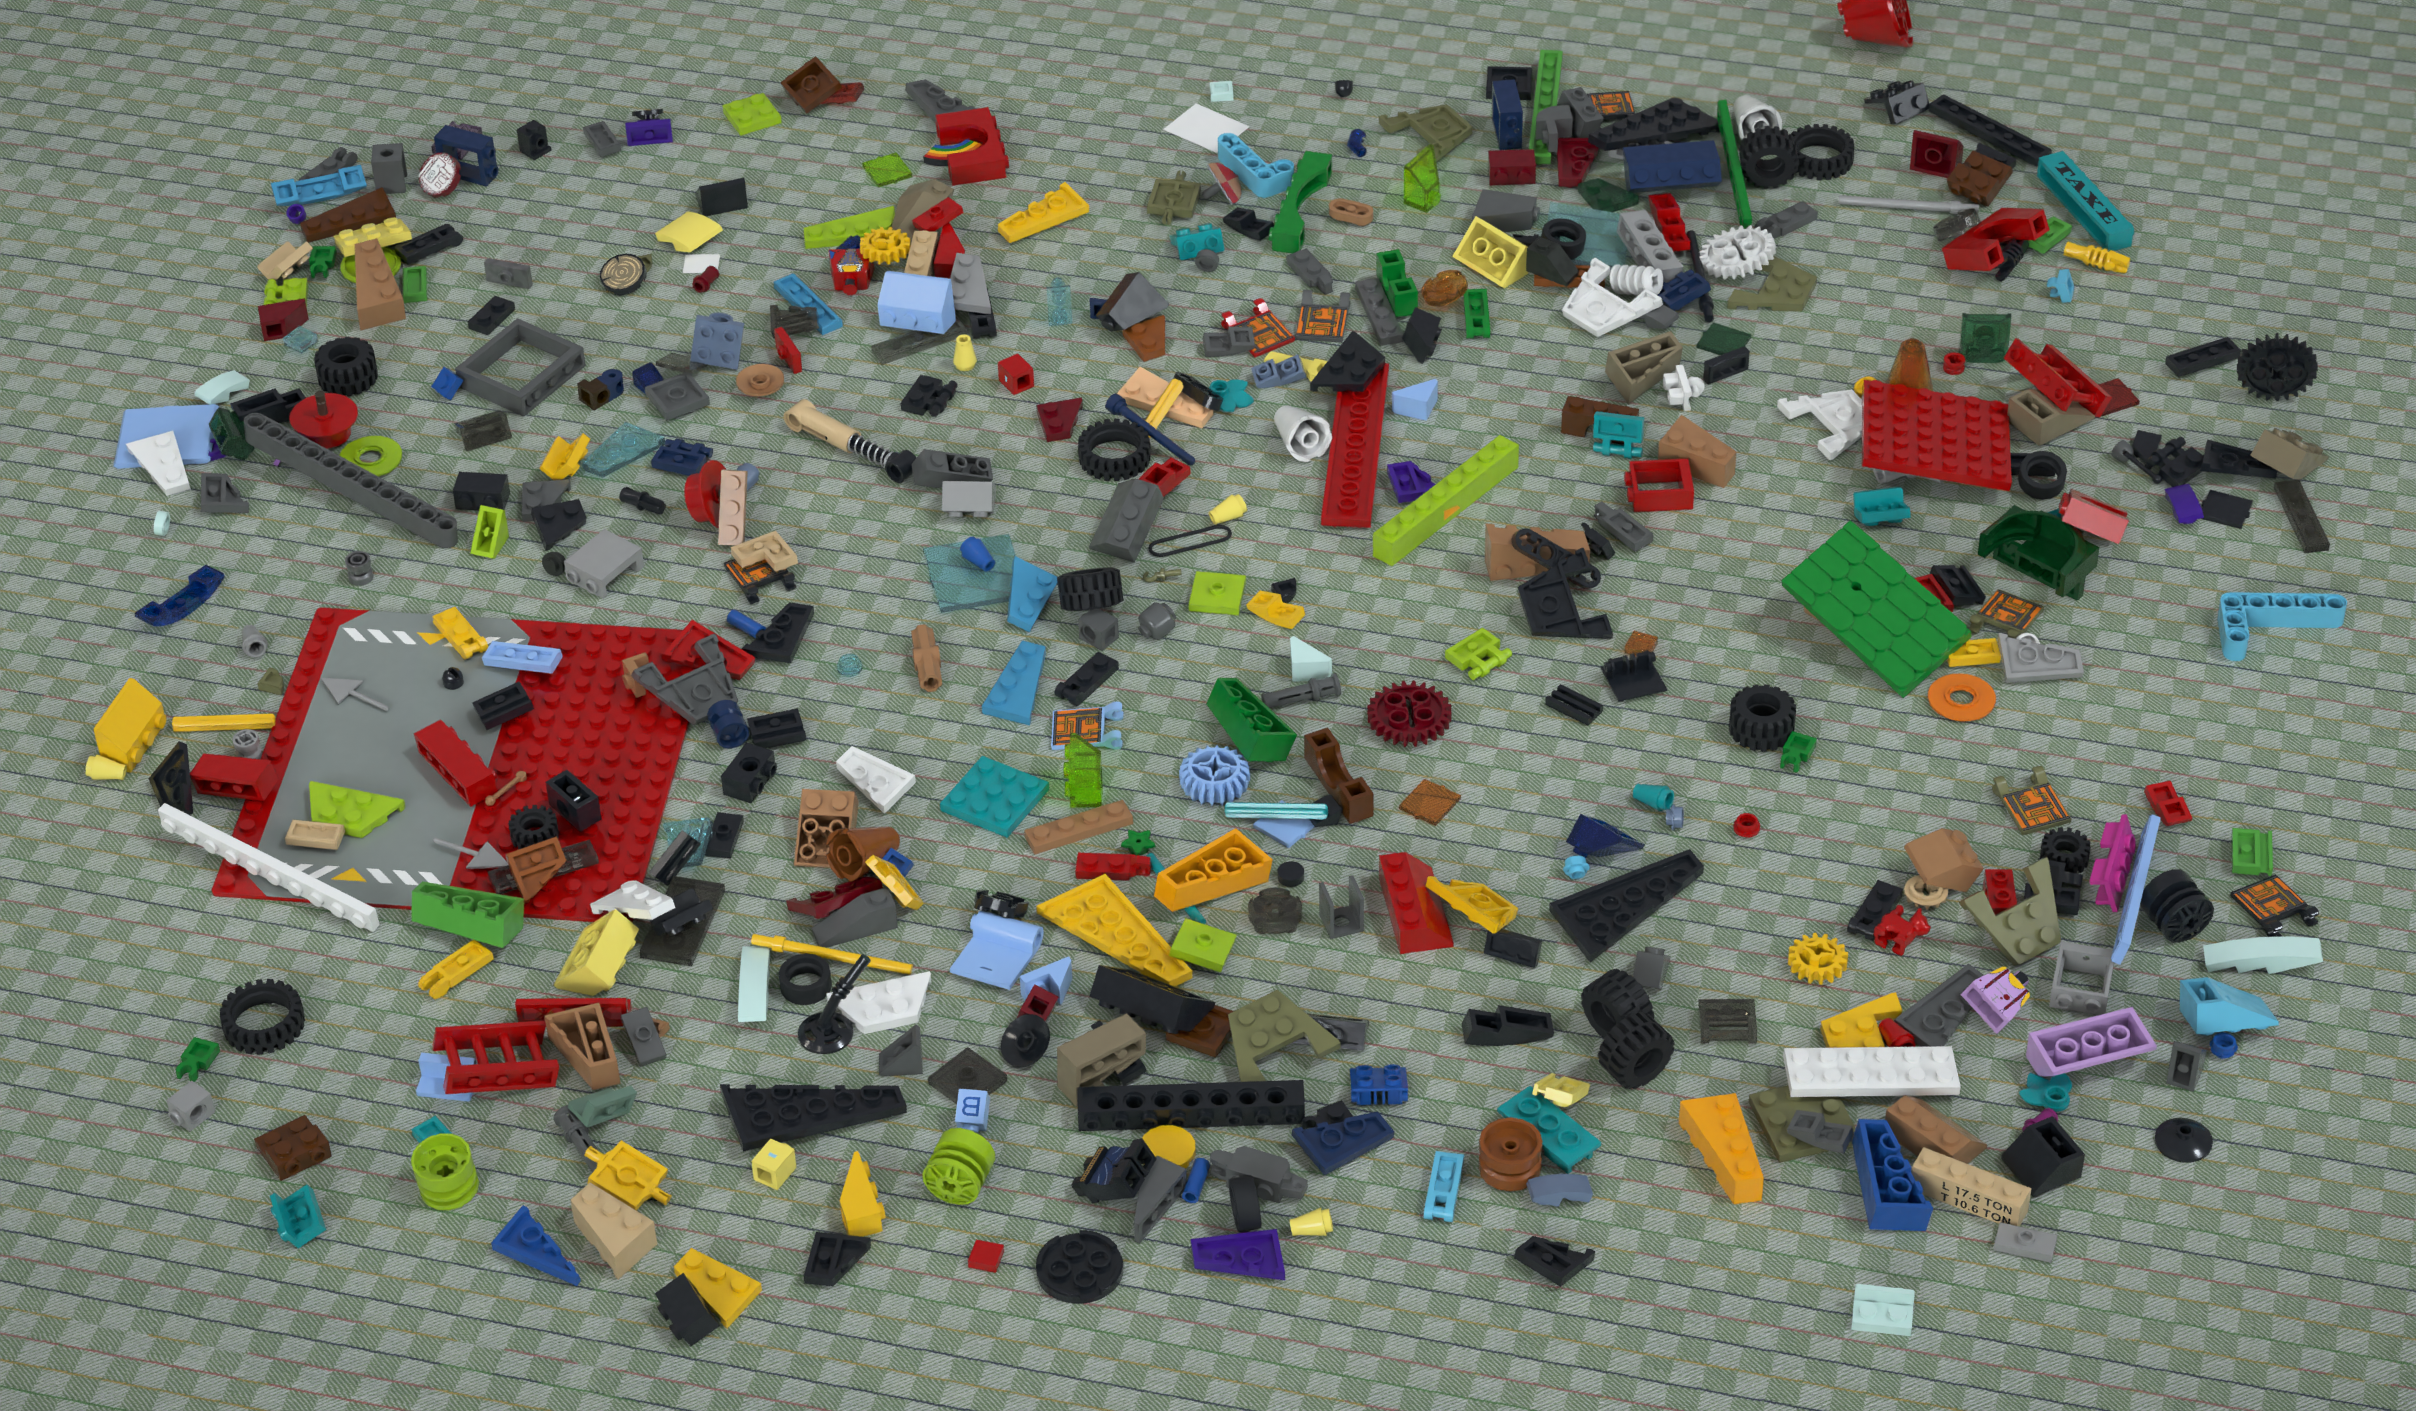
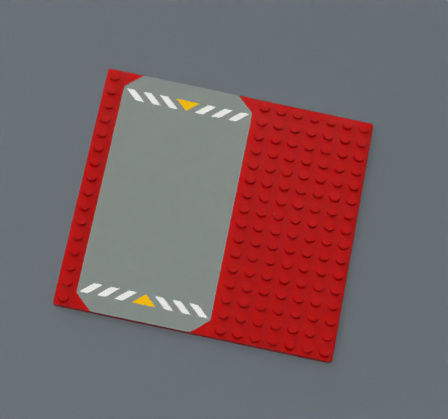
[212,607,696,922]

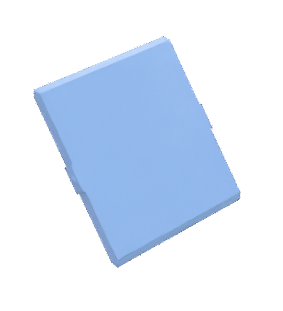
[113,404,219,469]

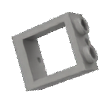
[2049,941,2114,1015]

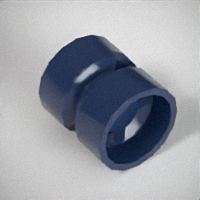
[707,700,749,749]

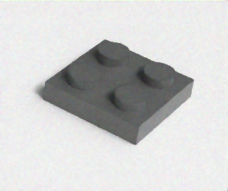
[645,371,710,421]

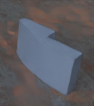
[1251,354,1307,388]
[1526,1174,1593,1207]

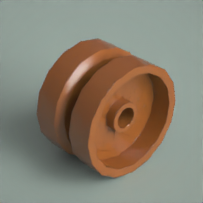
[1478,1117,1543,1191]

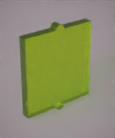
[862,152,913,187]

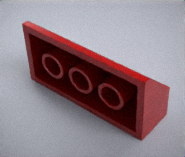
[1379,852,1454,954]

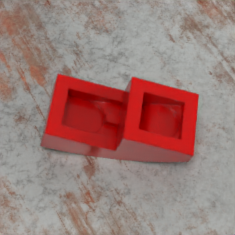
[2144,780,2192,826]

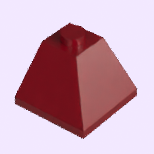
[1910,130,1964,178]

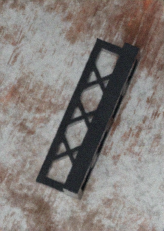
[1292,1013,1369,1051]

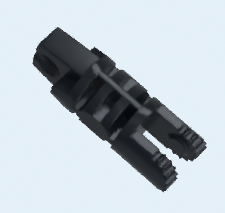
[1994,239,2029,282]

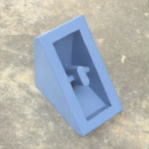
[1392,379,1438,421]

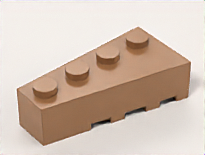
[355,238,406,331]
[1485,523,1590,581]

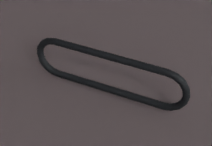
[1148,525,1232,557]

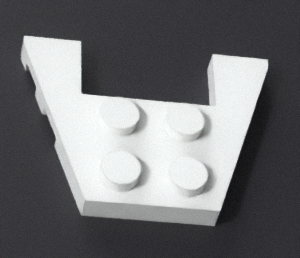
[1562,258,1663,337]
[1777,390,1862,460]

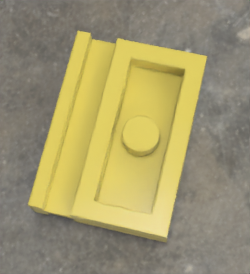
[1533,1073,1590,1107]

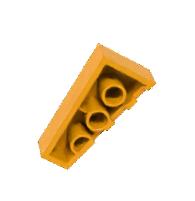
[1154,828,1273,912]
[1679,1093,1764,1204]

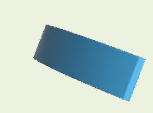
[271,165,367,206]

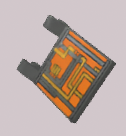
[1295,289,1350,343]

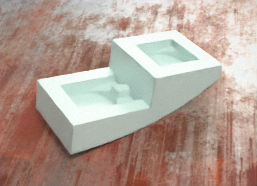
[195,370,250,405]

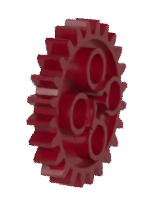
[1367,680,1452,747]

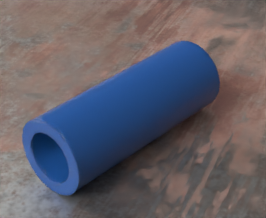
[727,609,766,639]
[1182,1158,1210,1203]

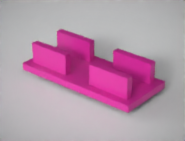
[2089,814,2136,912]

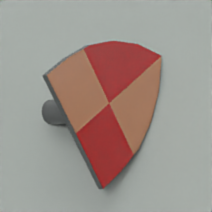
[1202,162,1241,205]

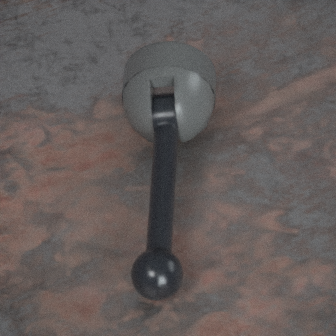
[2111,440,2162,484]

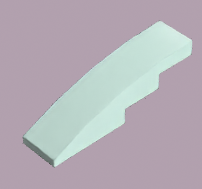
[2203,936,2323,974]
[738,946,770,1022]

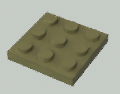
[1748,1085,1856,1163]

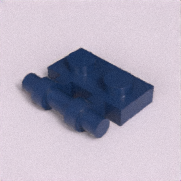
[1657,269,1711,311]
[651,438,713,476]

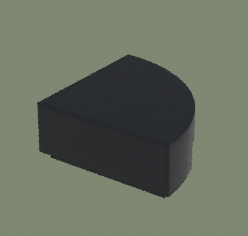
[1271,578,1297,603]

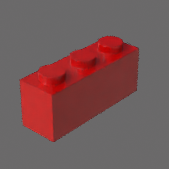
[190,753,279,801]

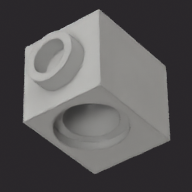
[166,1081,215,1132]

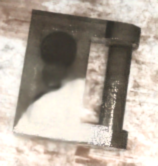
[1698,999,1757,1044]

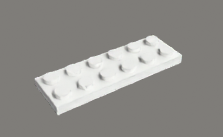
[1783,1046,1961,1097]

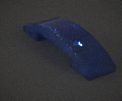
[134,565,225,626]

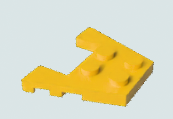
[1820,992,1902,1048]

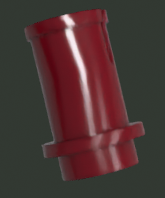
[692,266,720,293]

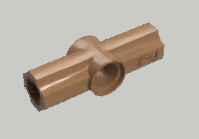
[911,624,942,692]

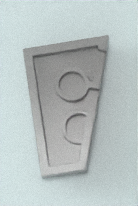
[950,253,991,314]
[1997,633,2084,683]

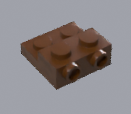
[780,56,842,114]
[1947,150,2013,207]
[254,1115,332,1181]

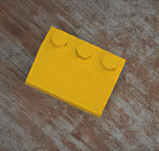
[93,678,167,773]

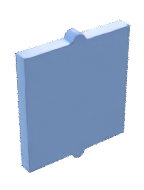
[1253,800,1315,848]

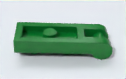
[1463,289,1490,339]

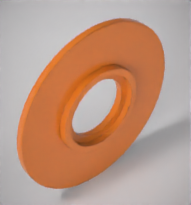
[1928,674,1996,721]

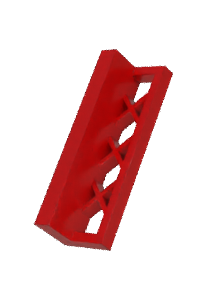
[515,998,632,1027]

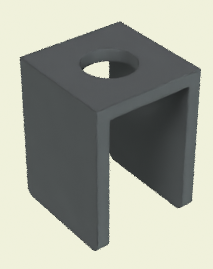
[371,143,408,194]
[1319,875,1364,939]

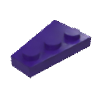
[1190,1229,1285,1280]

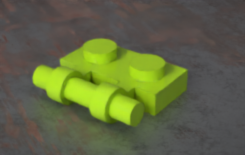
[263,278,308,307]
[1445,627,1512,680]

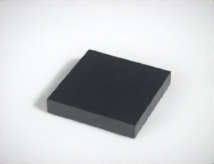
[1486,66,1532,100]

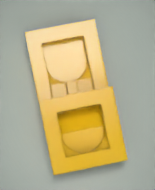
[1246,590,1305,629]

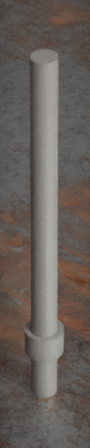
[1838,195,1979,215]

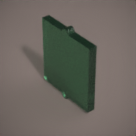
[1696,322,1751,355]

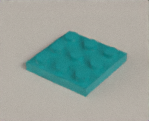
[940,756,1050,838]

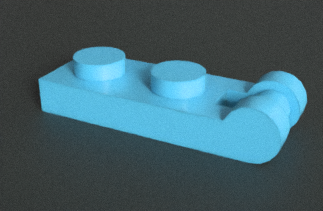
[1424,1151,1464,1222]

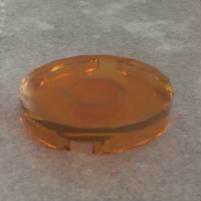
[1421,270,1468,307]

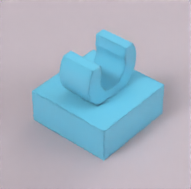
[2047,269,2075,303]

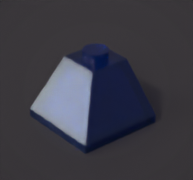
[1566,813,1645,858]

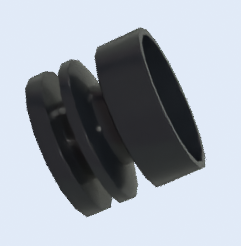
[2140,869,2214,943]

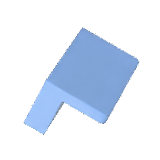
[416,1052,477,1102]

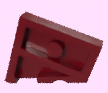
[1036,397,1083,442]

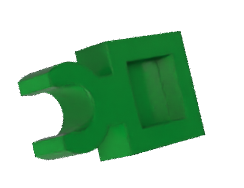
[309,246,337,278]
[1780,731,1817,773]
[176,1037,220,1082]

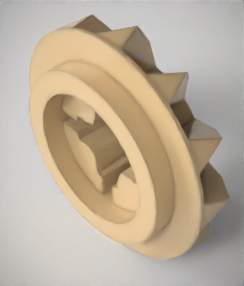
[1904,875,1948,910]

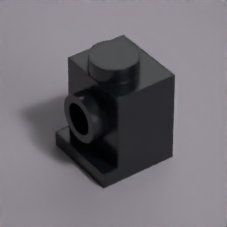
[517,120,552,161]

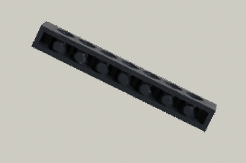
[1077,1080,1305,1131]

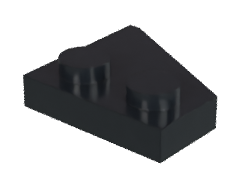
[1514,1236,1595,1287]

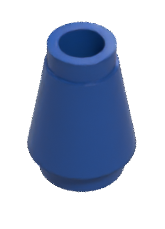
[960,537,996,572]

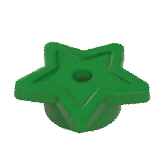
[1121,830,1156,855]

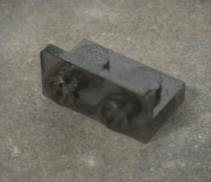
[454,410,512,451]

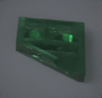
[1578,178,1639,216]

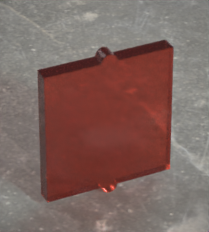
[2098,378,2140,416]

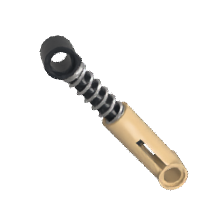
[783,399,917,483]

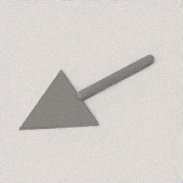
[321,678,389,711]
[433,838,509,869]

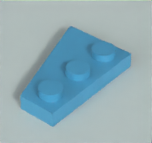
[1007,556,1058,632]

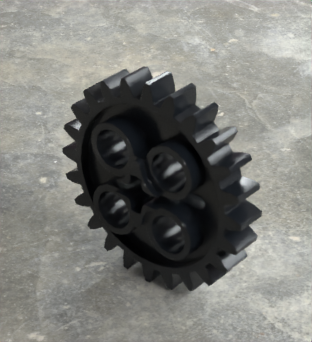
[2237,333,2318,401]

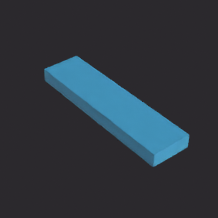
[774,273,843,335]

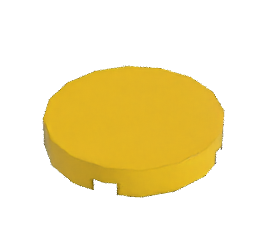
[1142,1125,1196,1169]

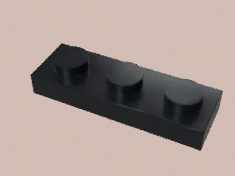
[2165,337,2241,377]

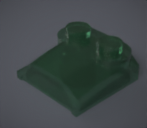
[1958,313,2011,363]

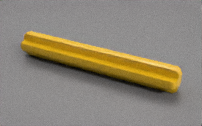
[172,713,276,732]

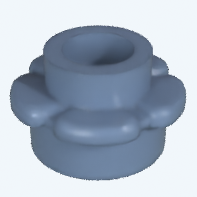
[1666,804,1684,831]

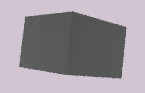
[879,1024,923,1076]

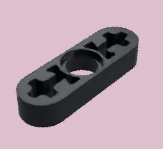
[1173,372,1223,411]

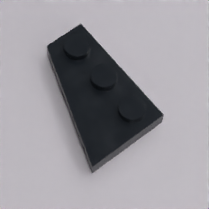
[2200,439,2278,479]

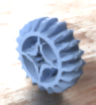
[1179,744,1250,806]

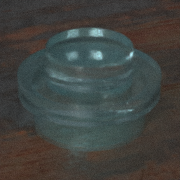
[837,654,862,677]

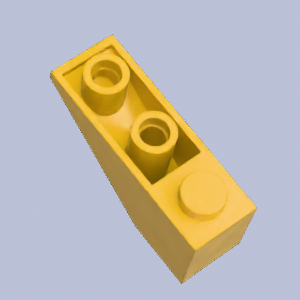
[840,1151,886,1237]

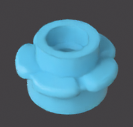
[1563,856,1590,879]

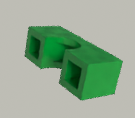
[1376,249,1418,317]

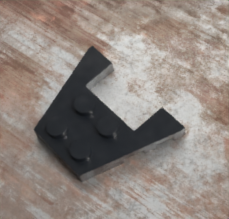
[1517,548,1613,639]

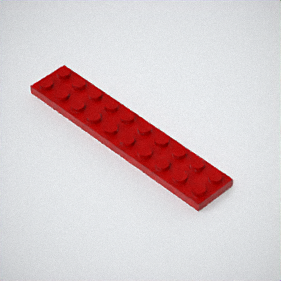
[1321,363,1389,528]

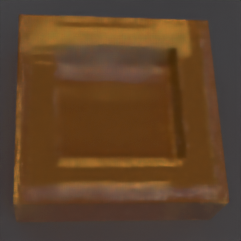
[1625,630,1658,656]

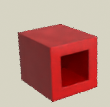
[998,353,1034,395]

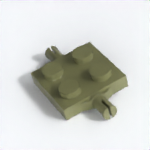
[1147,170,1201,225]

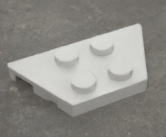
[826,971,931,1034]

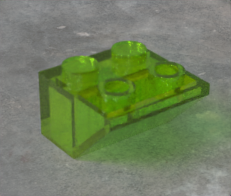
[1063,733,1103,808]

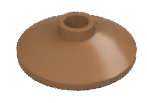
[736,364,784,396]

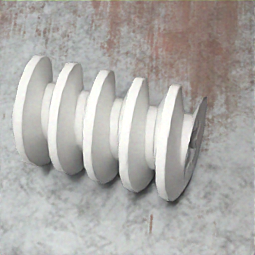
[1610,264,1663,295]

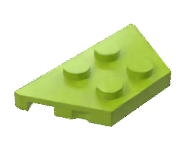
[309,781,406,838]

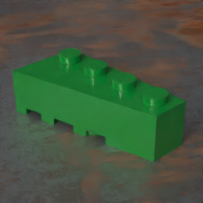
[1206,678,1297,763]

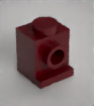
[1017,984,1059,1022]

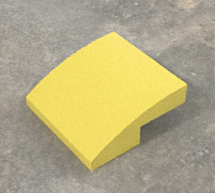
[655,211,723,252]

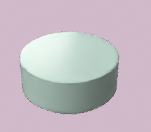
[154,511,170,536]

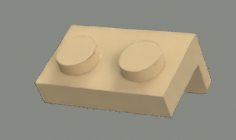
[257,241,313,281]

